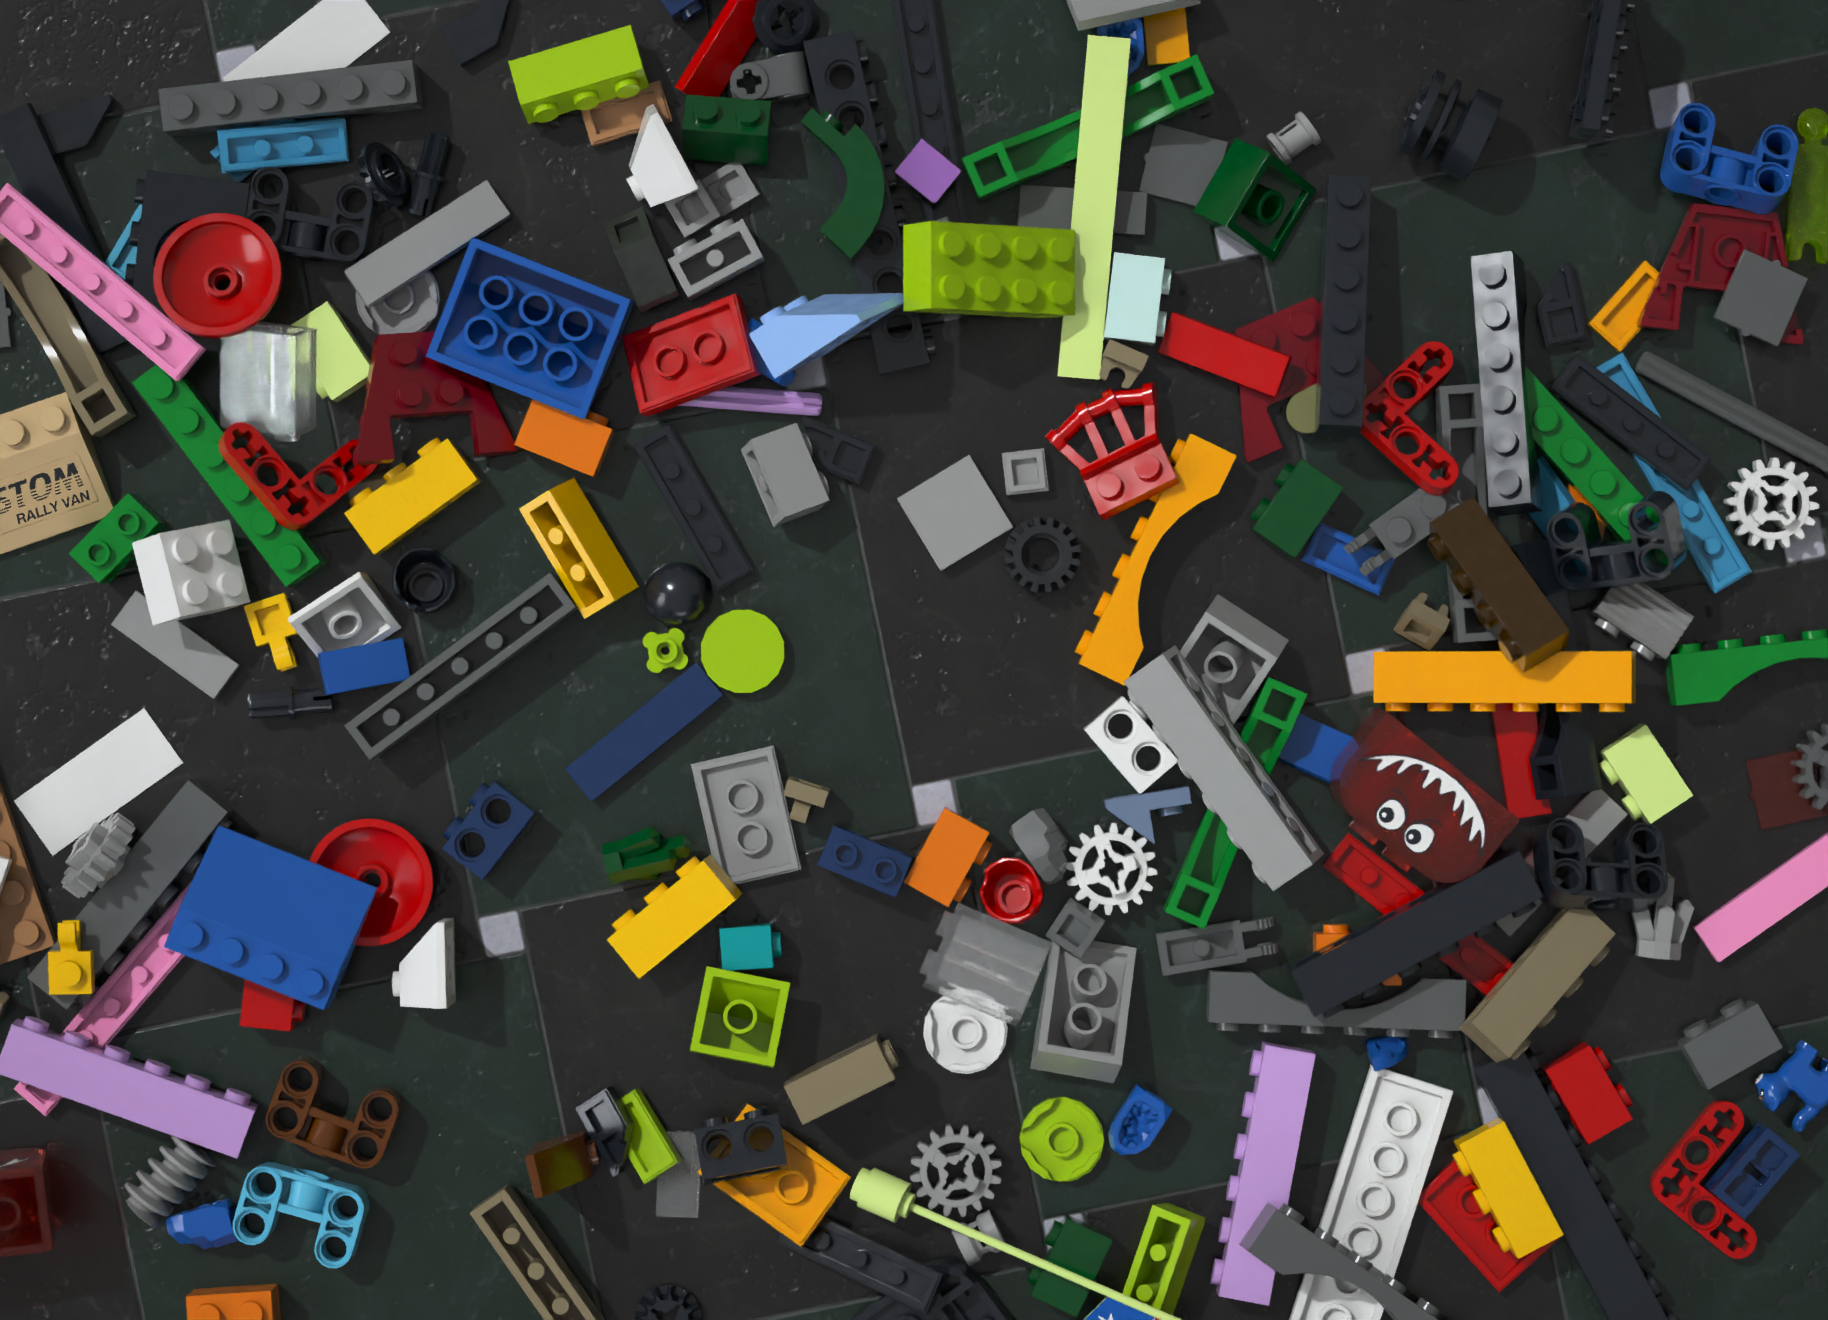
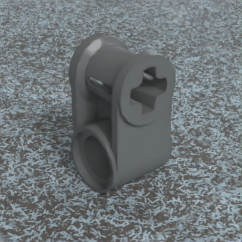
[730,51,813,102]

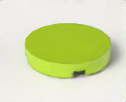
[701,610,785,693]
[1019,1096,1104,1182]

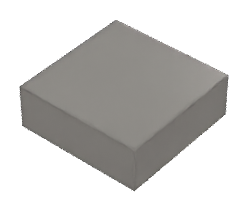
[1002,448,1049,496]

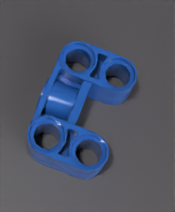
[1660,103,1798,215]

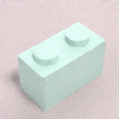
[1103,252,1172,346]

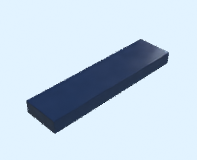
[565,662,724,802]

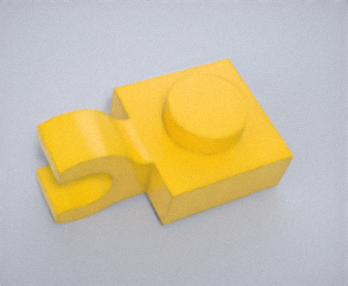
[244,593,298,672]
[48,920,95,995]

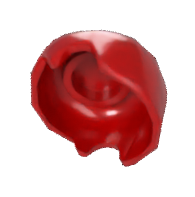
[980,857,1045,924]

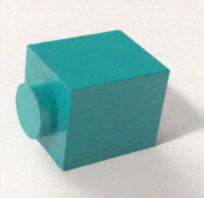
[719,923,782,971]

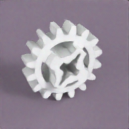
[1723,457,1819,550]
[1065,822,1157,915]

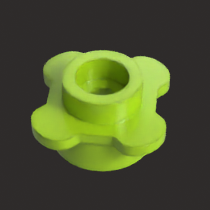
[643,628,688,673]

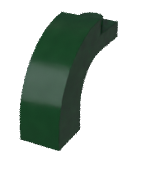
[801,108,885,262]

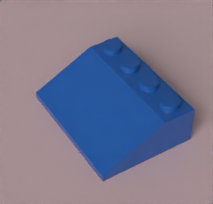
[425,237,635,419]
[164,825,378,1010]

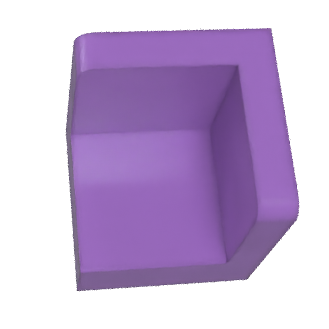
[895,139,962,203]

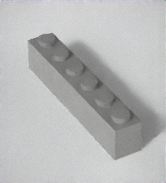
[1123,645,1324,891]

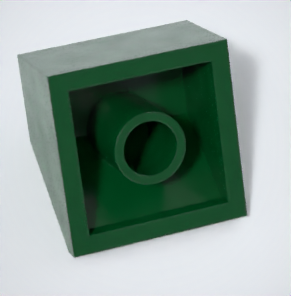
[1192,138,1316,262]

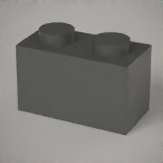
[1676,998,1783,1090]

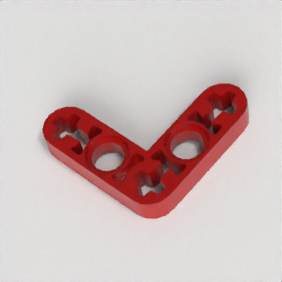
[1360,341,1459,496]
[218,422,377,530]
[1649,1099,1757,1259]

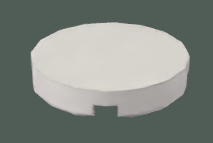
[923,988,1008,1074]

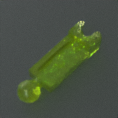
[1785,107,1828,264]

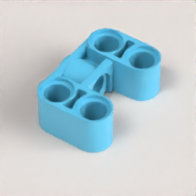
[233,1161,369,1269]

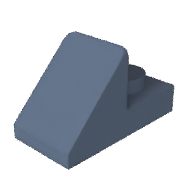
[1103,785,1192,844]

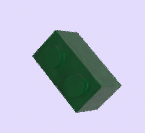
[682,95,771,166]
[1250,459,1343,559]
[1026,1213,1113,1317]

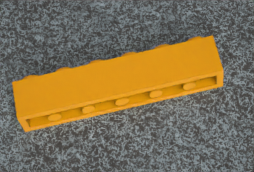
[1374,651,1636,712]

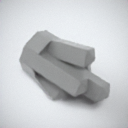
[1631,872,1694,960]

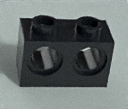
[694,1109,788,1185]

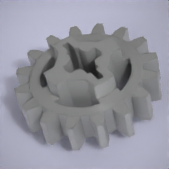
[61,812,136,899]
[910,1124,1002,1217]

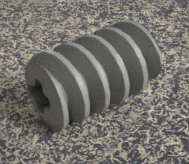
[124,1135,216,1228]

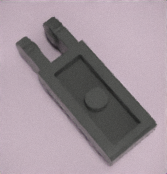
[1343,475,1460,576]
[1155,916,1279,976]

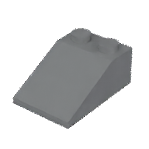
[1180,594,1289,725]
[1030,940,1137,1083]

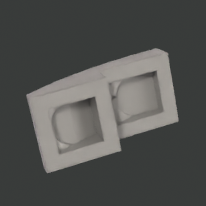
[664,163,762,238]

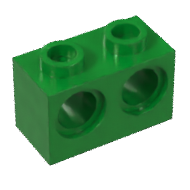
[68,493,167,584]

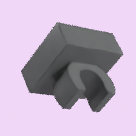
[1045,897,1106,959]

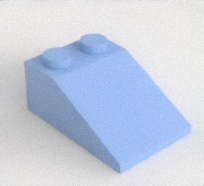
[749,293,903,379]

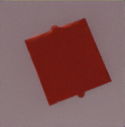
[1745,750,1828,829]

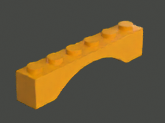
[1075,434,1237,686]

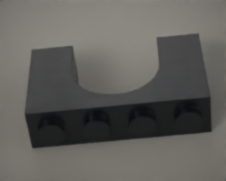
[125,170,250,354]

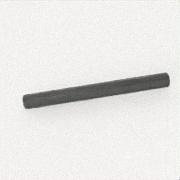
[1635,352,1828,474]

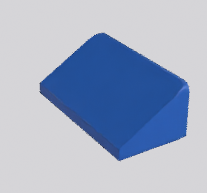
[1277,713,1372,793]

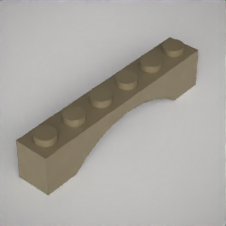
[0,233,137,438]

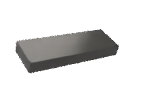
[1018,185,1147,236]

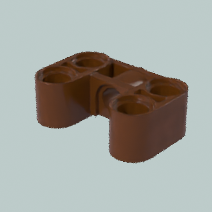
[265,1057,403,1169]

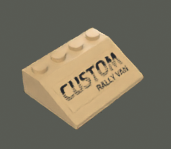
[0,392,115,555]

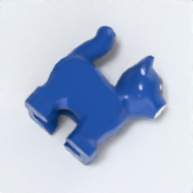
[1755,1040,1828,1132]

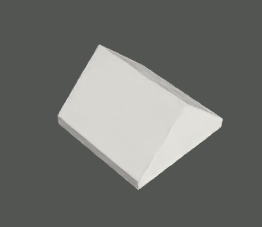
[287,572,402,657]

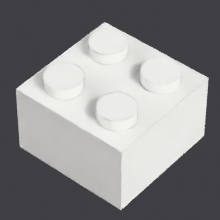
[132,520,250,626]

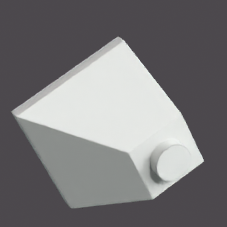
[626,104,698,207]
[392,918,456,1009]

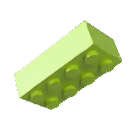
[903,221,1075,318]

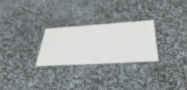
[223,0,390,125]
[14,708,183,856]

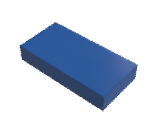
[1301,522,1396,596]
[318,638,410,695]

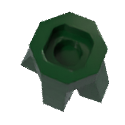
[602,826,692,884]

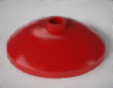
[153,213,283,338]
[309,818,434,946]

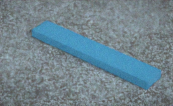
[1596,352,1752,593]

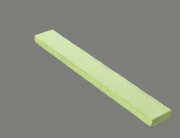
[1057,35,1131,380]

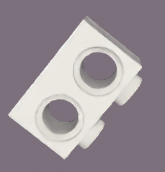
[1083,696,1177,794]

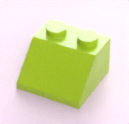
[690,966,790,1068]

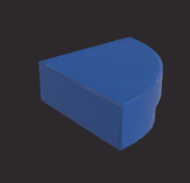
[1365,1036,1409,1071]

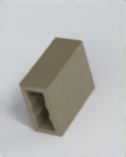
[784,1033,900,1125]

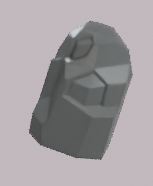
[1009,808,1068,885]

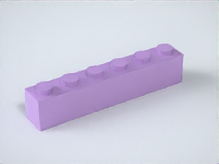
[0,1016,258,1158]
[1210,1041,1316,1306]

